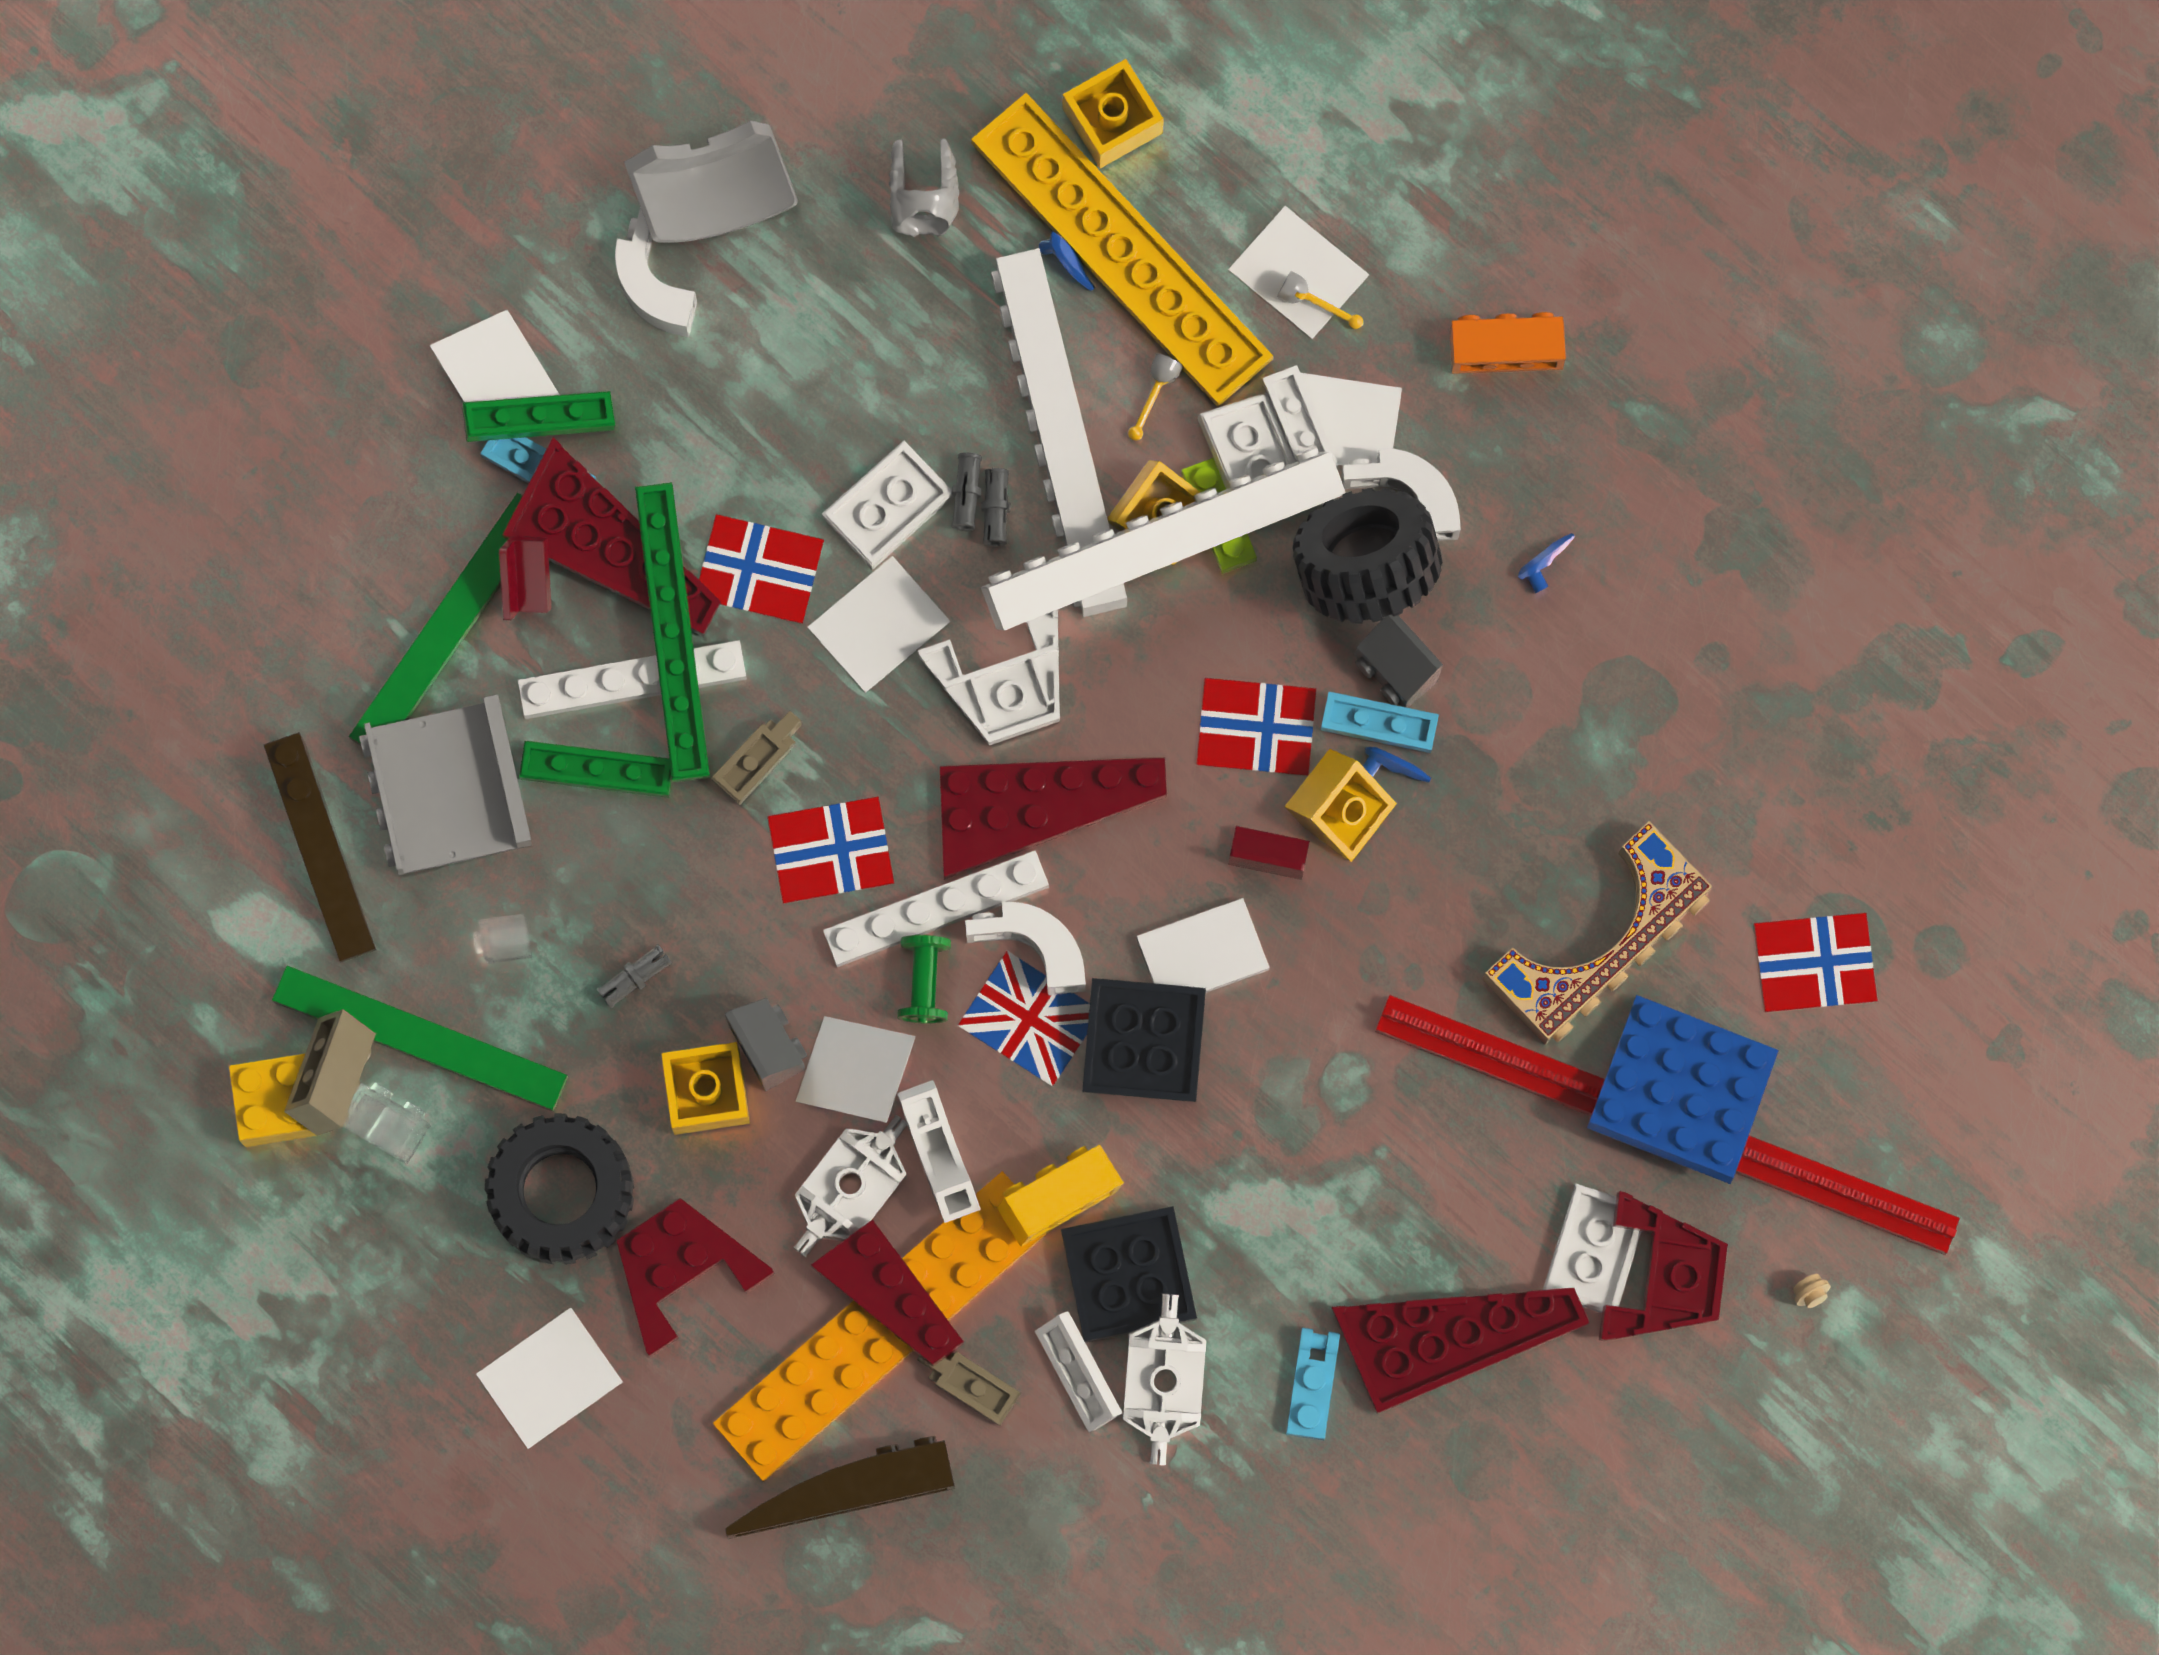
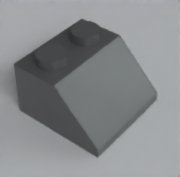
[1355,615,1443,708]
[724,998,807,1091]

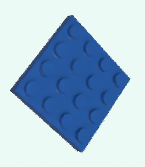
[1587,995,1779,1184]

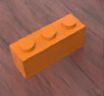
[1449,312,1566,374]

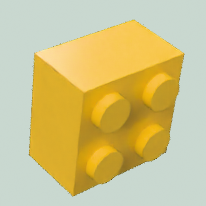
[1062,59,1164,169]
[661,1042,750,1135]
[229,1053,317,1147]

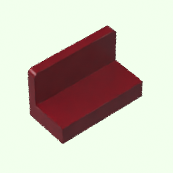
[499,536,552,621]
[1228,826,1310,880]

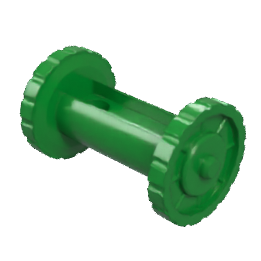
[897,935,951,1024]

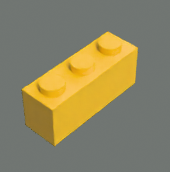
[997,1144,1124,1247]

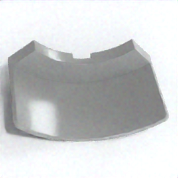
[624,120,798,243]

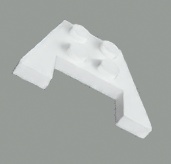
[918,609,1060,745]

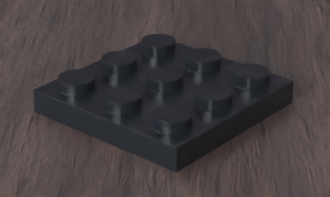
[1082,978,1206,1102]
[1061,1206,1197,1343]

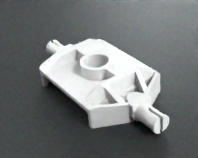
[793,1114,908,1257]
[1122,1294,1206,1465]

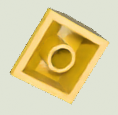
[1107,460,1200,566]
[1285,749,1397,862]

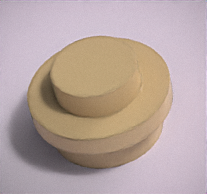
[1793,1274,1831,1308]

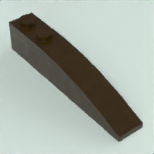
[263,732,376,963]
[725,1436,955,1539]

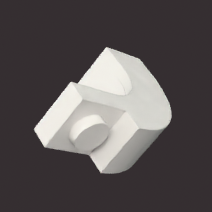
[615,207,697,337]
[1341,448,1461,541]
[965,902,1086,995]
[897,1080,981,1223]

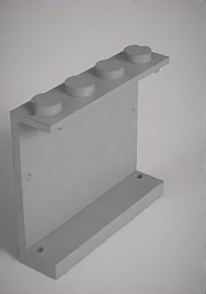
[359,694,532,875]

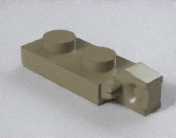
[711,711,802,805]
[917,1351,1021,1426]

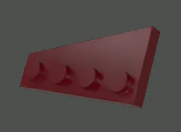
[811,1219,964,1367]

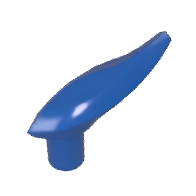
[1039,231,1095,291]
[1518,533,1575,594]
[1362,747,1431,782]

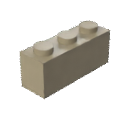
[284,1009,376,1136]

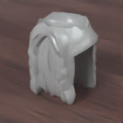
[889,139,959,238]

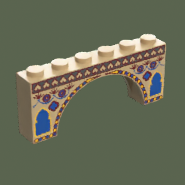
[1482,821,1712,1045]

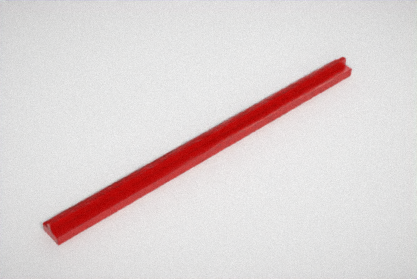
[1375,995,1960,1255]

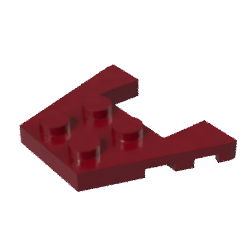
[1599,1191,1728,1341]
[616,1198,775,1357]

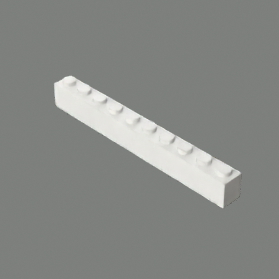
[991,248,1127,617]
[981,447,1346,631]

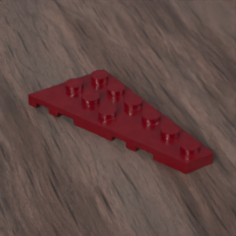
[502,437,721,637]
[940,757,1167,880]
[1331,1288,1590,1414]

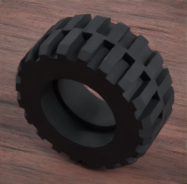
[1292,488,1443,624]
[484,1113,634,1265]

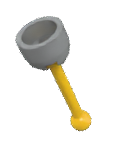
[1277,271,1363,329]
[1128,353,1183,441]

